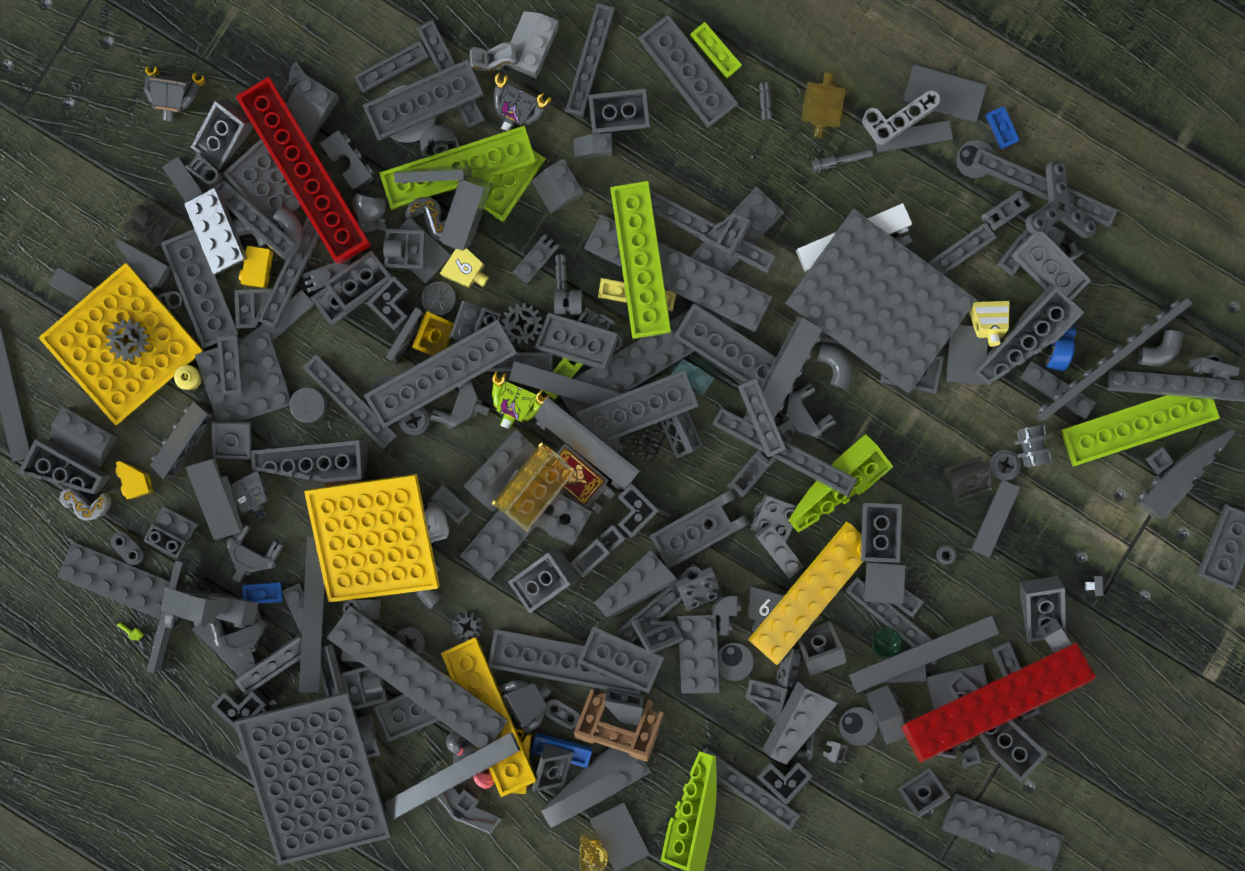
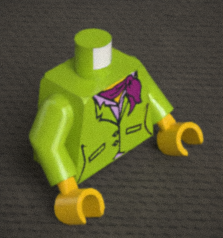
[492,371,550,429]

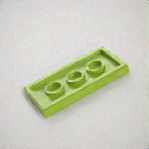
[484,150,546,222]

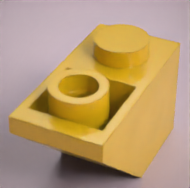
[115,461,154,499]

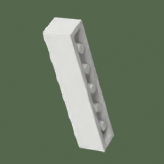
[796,203,912,272]

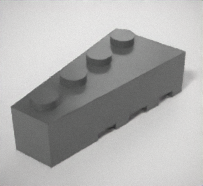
[18,438,110,494]
[594,550,679,619]
[763,681,837,764]

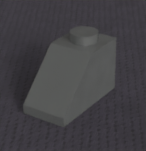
[573,133,612,158]
[604,688,645,725]

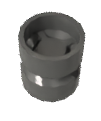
[554,289,582,315]

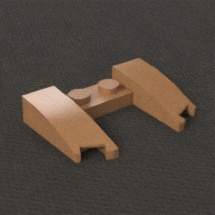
[574,689,664,762]

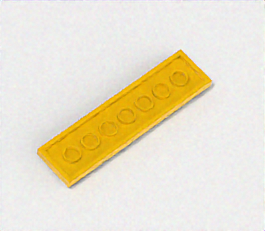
[748,522,863,665]
[441,637,537,797]

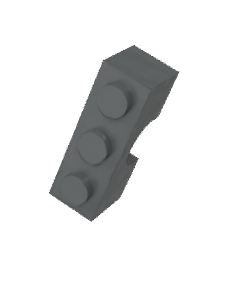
[320,131,374,193]

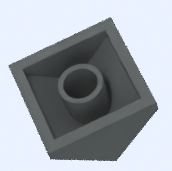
[532,743,573,792]
[898,768,950,818]

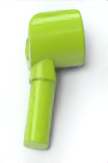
[117,622,144,641]

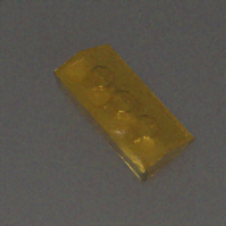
[492,443,576,532]

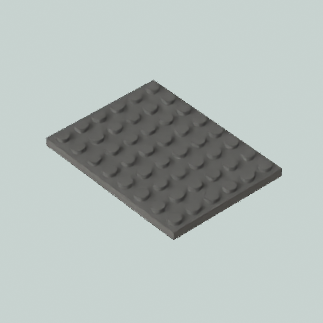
[785,209,977,393]
[234,691,392,865]

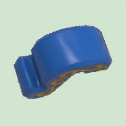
[1046,325,1076,371]

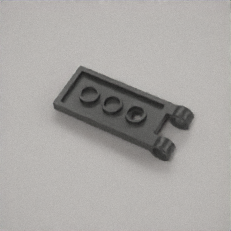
[649,489,750,569]

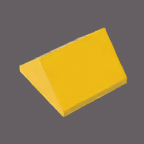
[412,311,454,356]

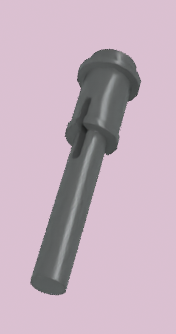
[811,150,873,173]

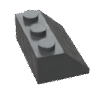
[588,89,650,134]
[49,406,119,469]
[861,503,902,563]

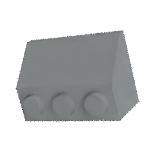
[505,11,559,79]

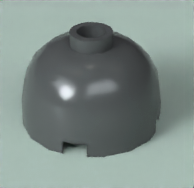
[420,124,459,157]

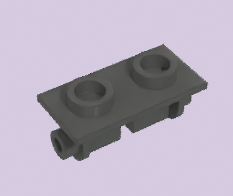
[777,648,801,687]

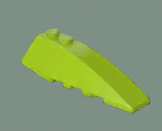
[788,434,893,533]
[661,751,717,871]

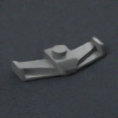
[437,787,502,834]

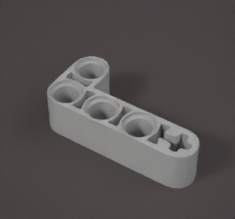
[862,91,940,145]

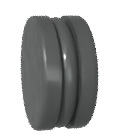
[290,387,328,423]

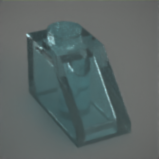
[671,359,714,396]

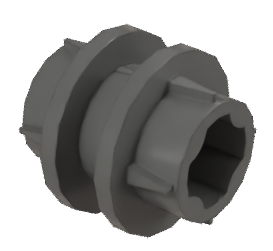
[1014,425,1056,467]

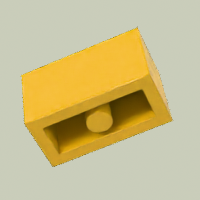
[239,246,273,289]

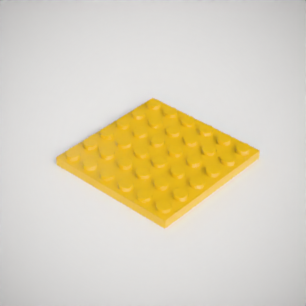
[39,263,204,425]
[304,474,440,602]

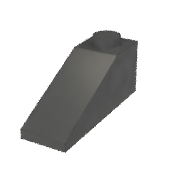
[116,239,171,289]

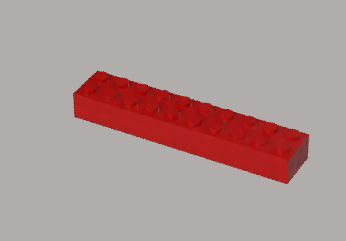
[235,77,372,265]
[902,643,1096,763]

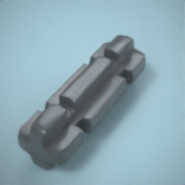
[759,82,772,120]
[555,254,567,291]

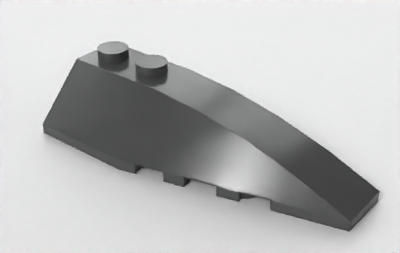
[974,284,1084,385]
[1136,430,1236,519]
[251,440,369,483]
[947,672,1048,782]
[541,747,651,828]

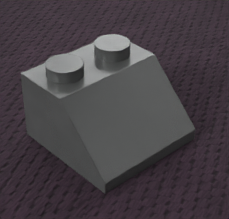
[532,158,583,214]
[797,621,847,676]

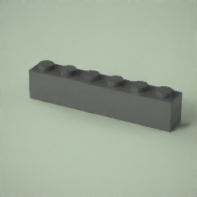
[743,317,822,424]

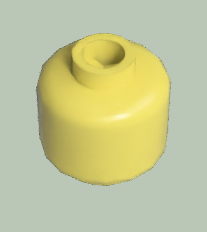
[174,365,202,391]

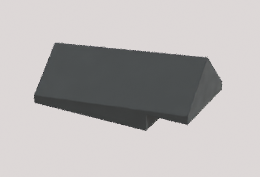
[311,251,392,327]
[186,459,243,540]

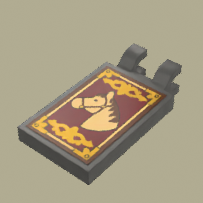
[540,444,615,514]

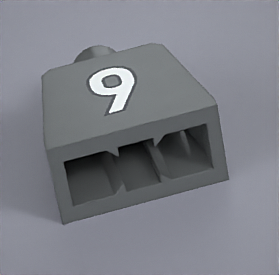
[747,586,785,632]

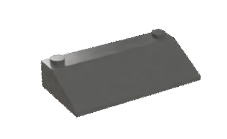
[534,398,639,490]

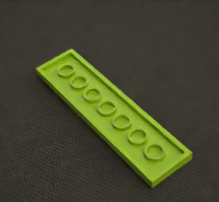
[379,126,536,210]
[610,181,671,339]
[1060,395,1220,466]

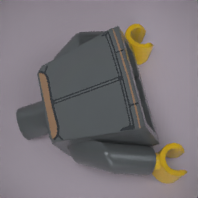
[144,66,205,122]

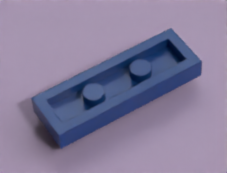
[531,733,592,768]

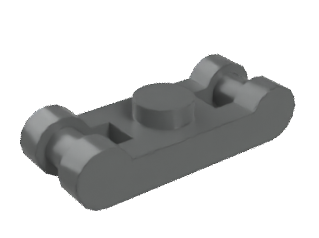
[981,189,1032,232]

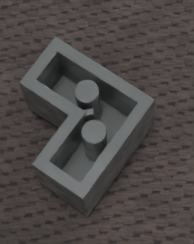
[366,276,410,332]
[618,484,659,538]
[866,685,907,745]
[211,689,270,731]
[756,762,812,805]

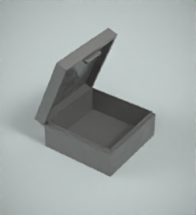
[394,166,492,251]

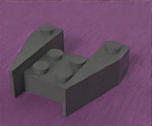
[161,587,258,628]

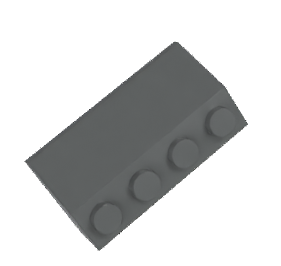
[150,402,215,479]
[464,430,545,512]

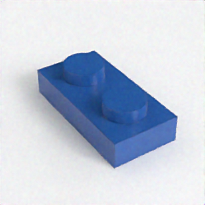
[985,106,1020,149]
[242,582,283,604]

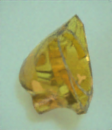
[580,834,608,871]

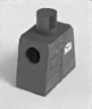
[230,471,270,520]

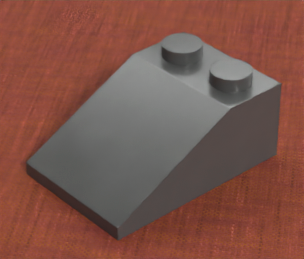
[287,74,339,144]
[191,98,253,170]
[508,547,580,614]
[1020,576,1066,642]

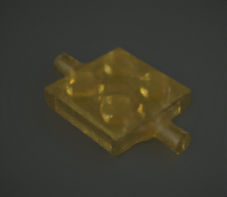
[801,72,846,138]

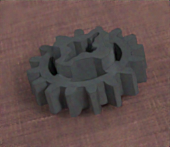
[501,303,543,345]
[106,319,150,361]

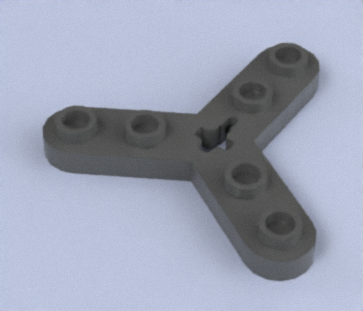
[1026,160,1096,238]

